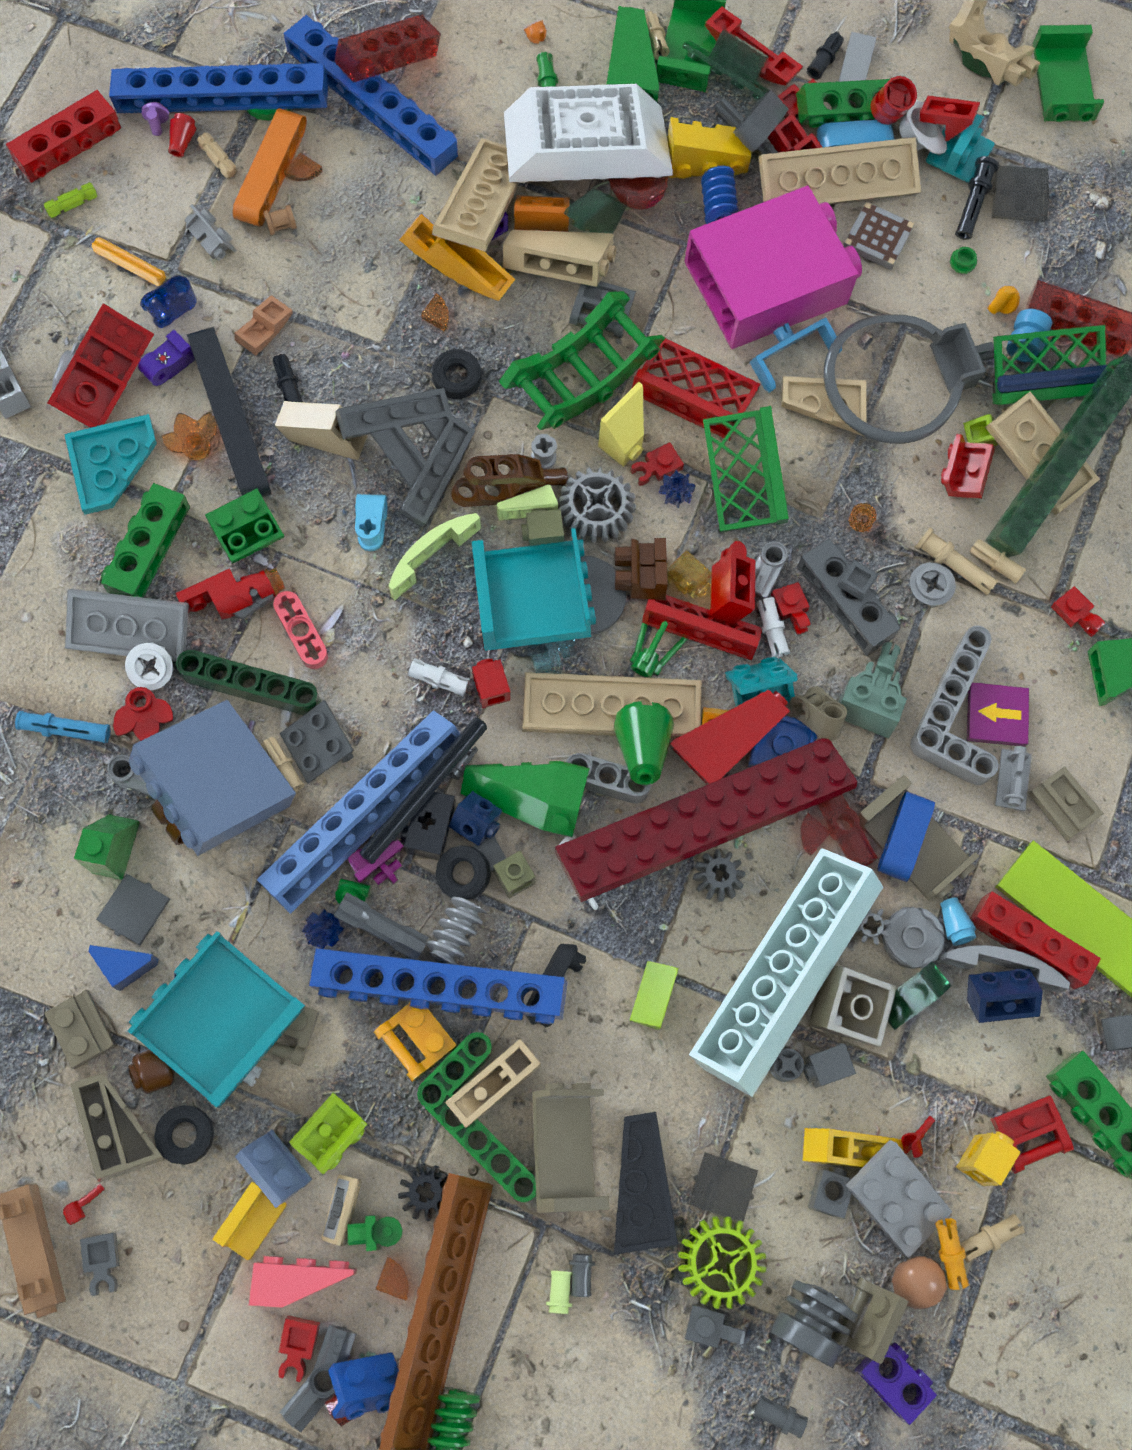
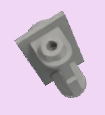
[185,204,237,260]
[995,746,1032,811]

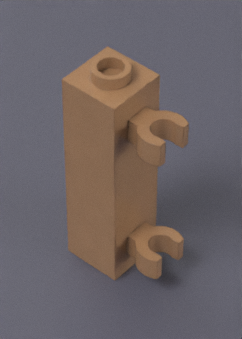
[0,1184,66,1318]

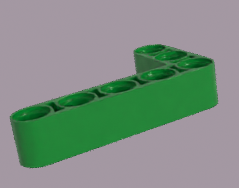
[417,1032,536,1202]

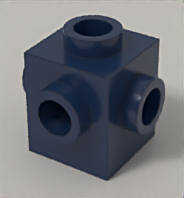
[448,791,503,846]

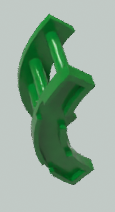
[499,291,665,430]

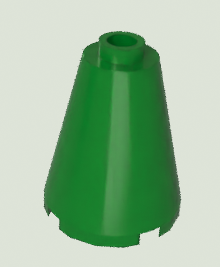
[614,701,674,785]

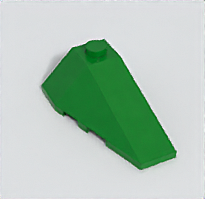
[460,761,590,837]

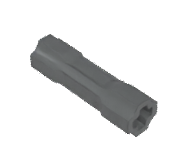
[333,893,429,960]

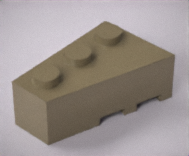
[70,1073,164,1182]

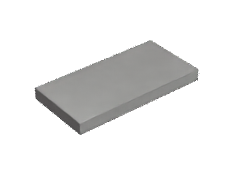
[65,589,189,662]

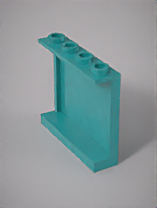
[471,528,596,651]
[128,931,305,1108]

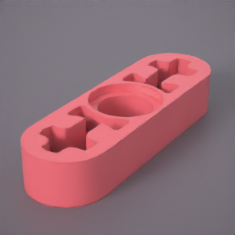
[273,591,328,669]

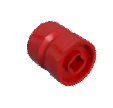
[871,76,917,125]

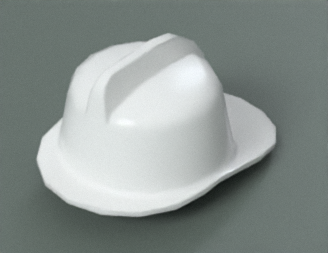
[899,100,947,154]

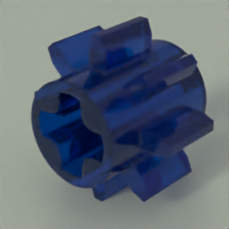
[659,470,695,508]
[302,909,344,949]

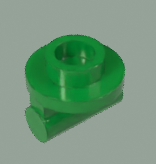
[335,878,371,904]

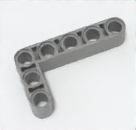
[910,626,999,785]

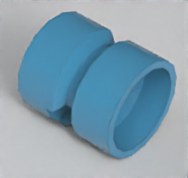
[1006,309,1052,362]

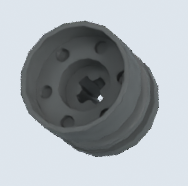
[770,1280,858,1368]

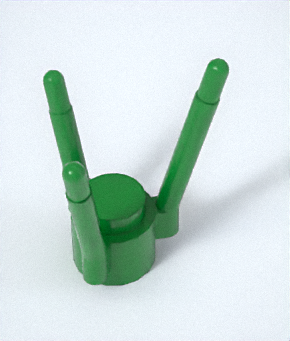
[630,621,688,678]

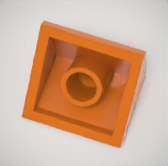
[514,195,570,232]

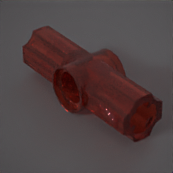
[817,794,878,867]

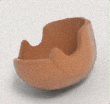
[892,1256,947,1309]

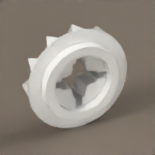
[125,642,174,690]

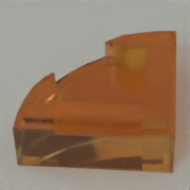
[284,153,323,181]
[421,293,449,331]
[375,1256,409,1301]

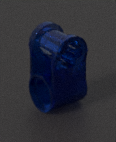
[140,275,197,328]

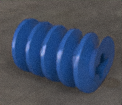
[701,166,739,224]

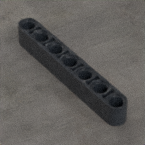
[187,326,272,498]

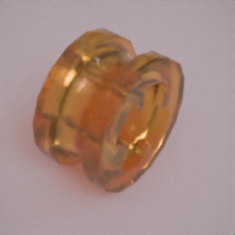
[848,503,877,532]

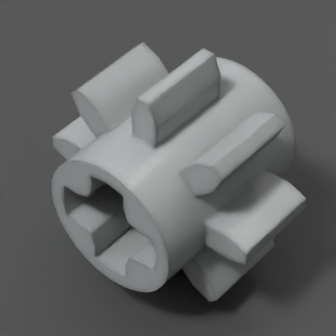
[856,909,892,945]

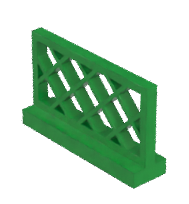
[992,325,1111,405]
[703,406,789,533]

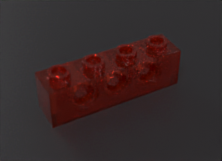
[335,14,441,82]
[1025,280,1132,357]

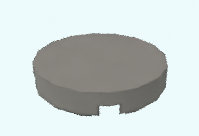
[882,907,945,969]

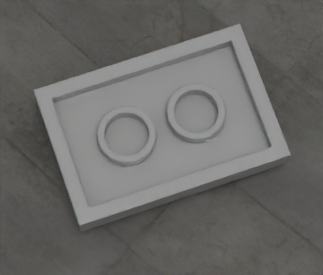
[845,1140,953,1258]

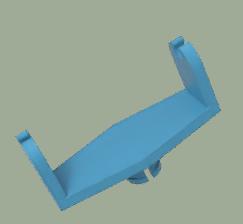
[749,317,842,393]

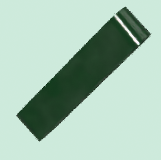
[176,650,321,715]

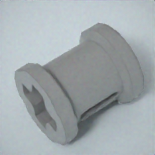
[531,434,557,469]

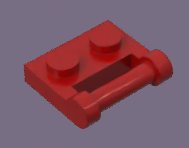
[991,1095,1074,1174]

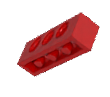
[6,89,122,183]
[970,891,1101,990]

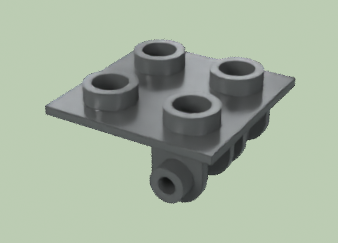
[279,700,354,783]

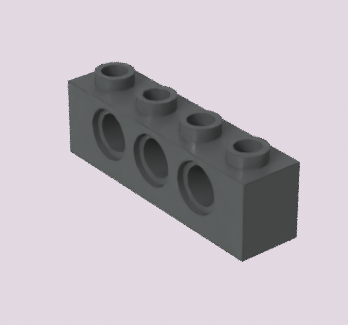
[797,538,900,656]

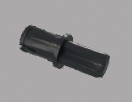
[807,31,844,80]
[272,354,303,402]

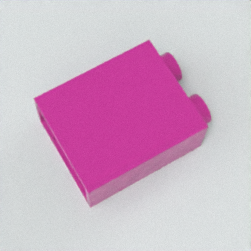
[684,185,862,350]

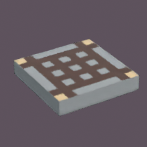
[843,202,915,270]

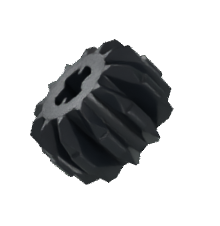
[398,1164,448,1221]

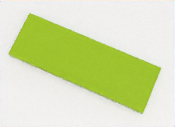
[995,840,1132,998]

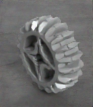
[558,466,636,543]

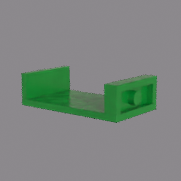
[656,0,726,92]
[1032,25,1104,122]

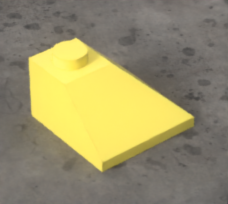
[598,382,644,467]

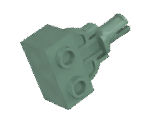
[839,642,907,739]

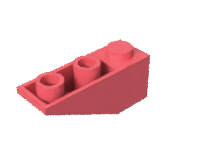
[249,1256,357,1308]

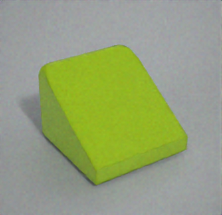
[963,414,999,446]

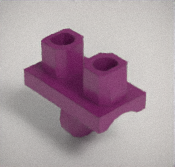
[348,839,404,885]

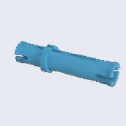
[15,711,111,743]

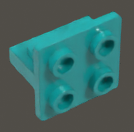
[926,113,995,183]
[725,657,798,707]

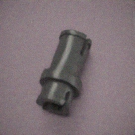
[753,1395,808,1439]

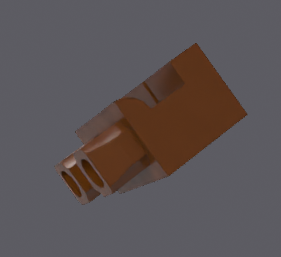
[614,538,668,600]

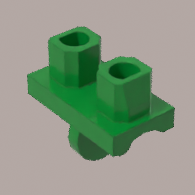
[347,1215,403,1251]

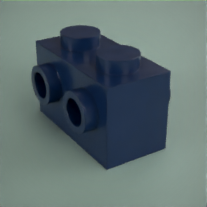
[967,968,1043,1023]

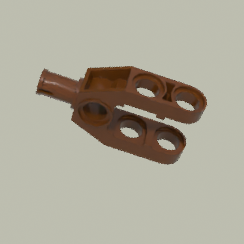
[451,454,568,507]

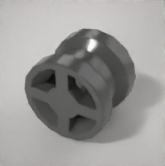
[770,1048,804,1082]

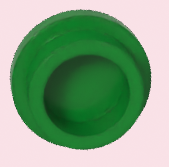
[950,247,978,274]

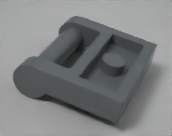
[569,281,636,338]

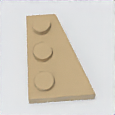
[781,376,866,436]

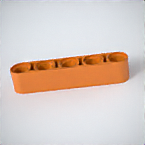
[233,108,307,227]

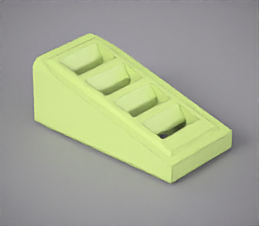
[497,485,558,521]

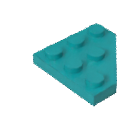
[64,414,157,515]

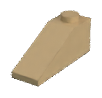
[445,1039,541,1128]

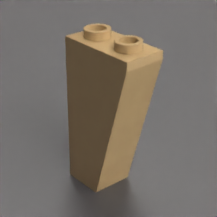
[503,230,617,287]

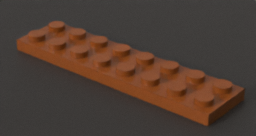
[379,1173,494,1450]

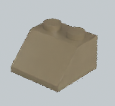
[809,966,897,1047]

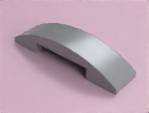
[939,945,1070,993]

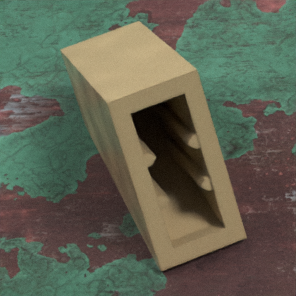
[275,401,368,460]

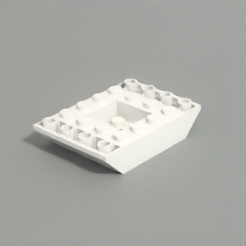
[504,84,673,183]

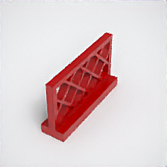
[632,338,760,441]

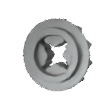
[908,562,956,608]

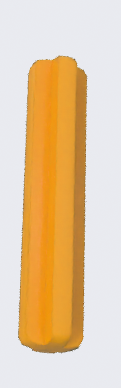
[92,237,166,286]

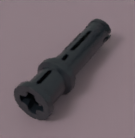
[955,156,999,240]

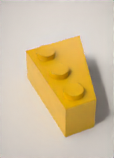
[667,117,751,179]

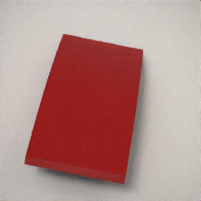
[47,303,154,428]

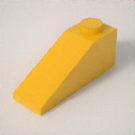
[803,1128,903,1168]

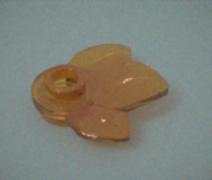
[161,412,217,461]

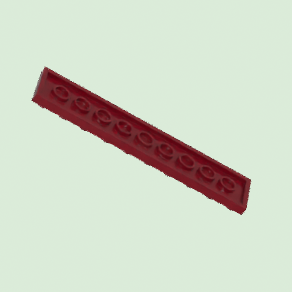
[555,738,858,902]

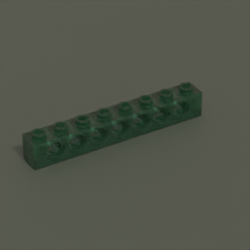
[985,353,1132,557]

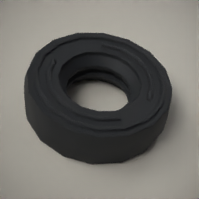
[432,349,482,399]
[435,845,491,900]
[154,1105,214,1165]

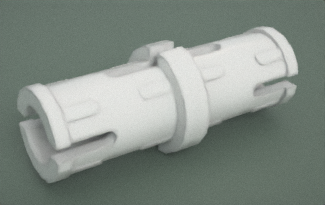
[756,597,790,658]
[408,658,470,697]

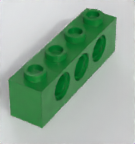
[796,79,900,128]
[101,483,190,598]
[1046,1050,1132,1179]

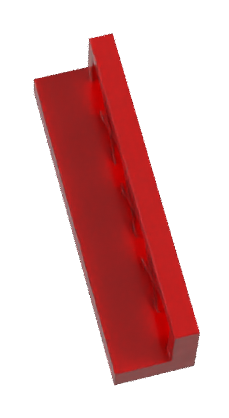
[642,595,762,661]

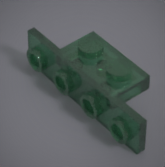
[682,29,778,100]

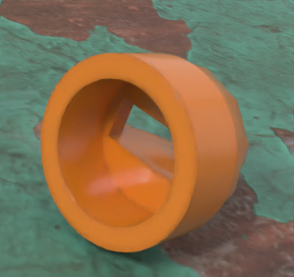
[524,20,547,44]

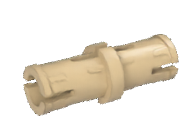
[960,1214,1025,1263]

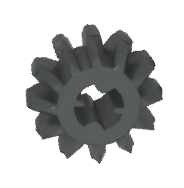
[693,849,746,902]

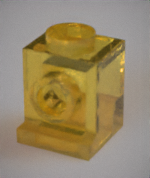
[667,550,712,599]

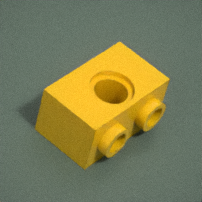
[956,1131,1021,1186]

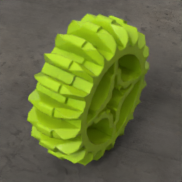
[678,1216,767,1309]

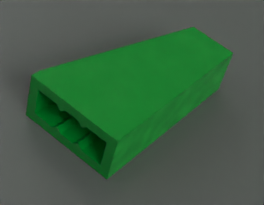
[606,6,660,103]

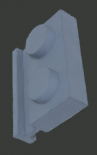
[235,1129,312,1208]

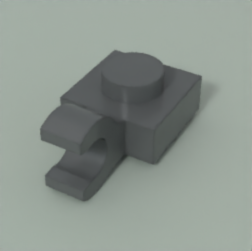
[685,1305,746,1348]

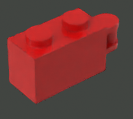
[710,541,756,624]

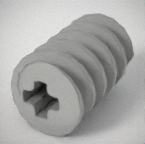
[426,897,487,965]

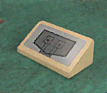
[322,1175,362,1246]

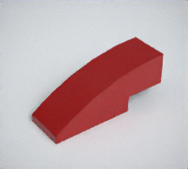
[767,113,823,153]

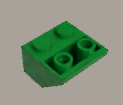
[205,489,285,564]

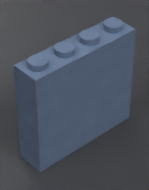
[129,700,296,856]

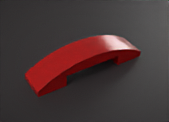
[705,6,803,86]

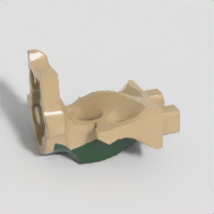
[949,0,1040,86]

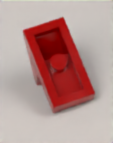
[919,95,980,142]

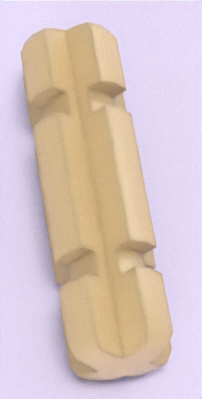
[197,132,237,178]

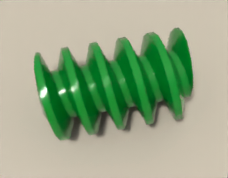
[427,1387,481,1450]

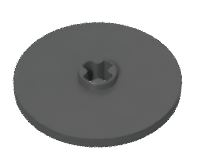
[580,555,626,635]

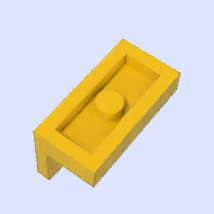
[212,1182,287,1260]

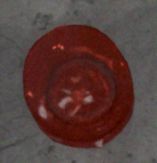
[608,176,668,210]

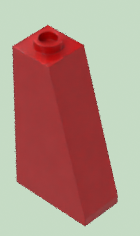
[669,690,790,785]

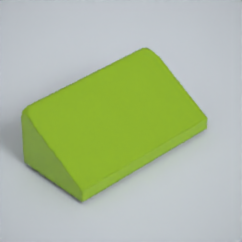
[629,961,679,1030]

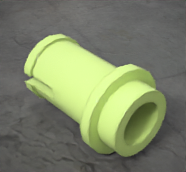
[546,1271,572,1314]

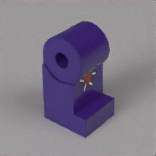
[138,329,195,386]

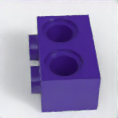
[855,1342,937,1425]

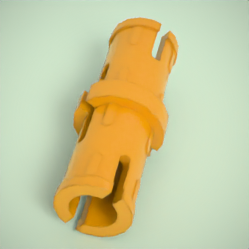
[935,1218,969,1290]

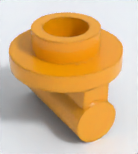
[987,286,1020,314]

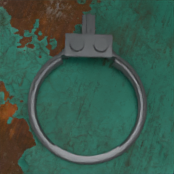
[823,314,994,444]

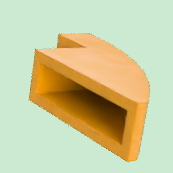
[399,214,515,301]

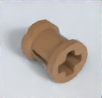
[263,205,297,236]

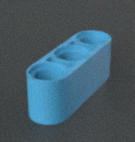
[817,120,895,148]

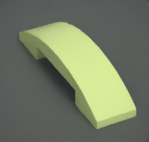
[389,513,481,600]

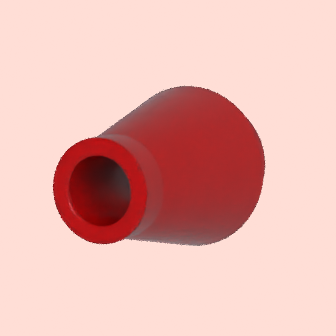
[168,113,197,157]

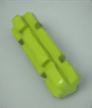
[44,182,98,218]

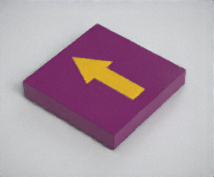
[967,682,1029,747]

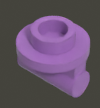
[141,102,169,136]

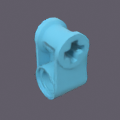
[355,494,388,551]

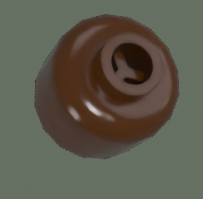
[128,1049,175,1094]

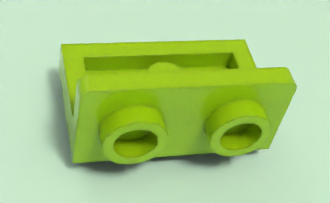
[289,1092,367,1174]

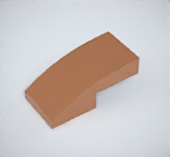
[234,295,293,355]

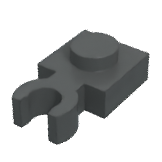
[80,1232,120,1296]

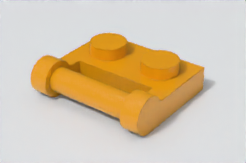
[373,1003,457,1082]

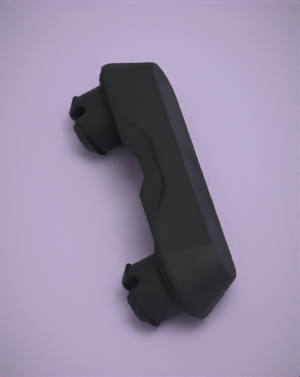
[526,944,586,1028]

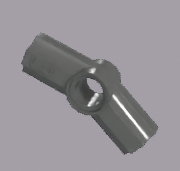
[279,1324,357,1433]

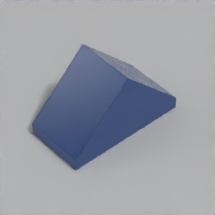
[88,945,159,991]

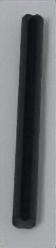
[360,717,487,864]

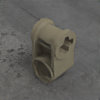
[789,686,847,741]

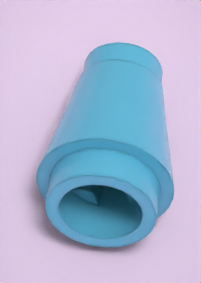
[940,897,977,946]

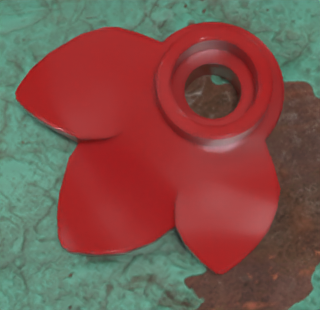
[113,687,173,741]

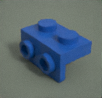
[328,1352,399,1420]

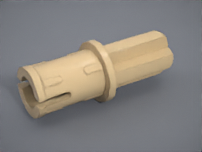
[645,11,669,59]
[970,539,1026,584]
[261,737,305,792]

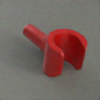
[901,1116,935,1158]
[63,1183,105,1225]

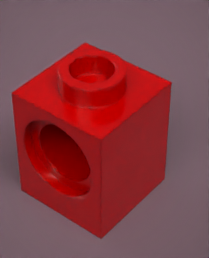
[472,659,511,709]

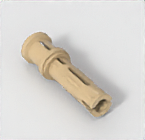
[915,527,998,595]

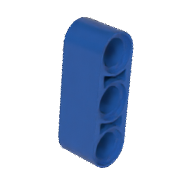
[877,791,935,882]

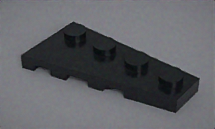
[614,1112,678,1255]

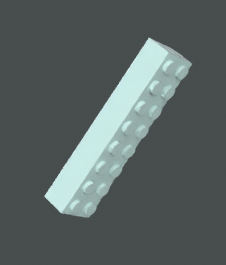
[689,848,883,1097]

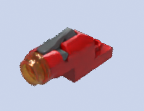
[175,568,286,619]

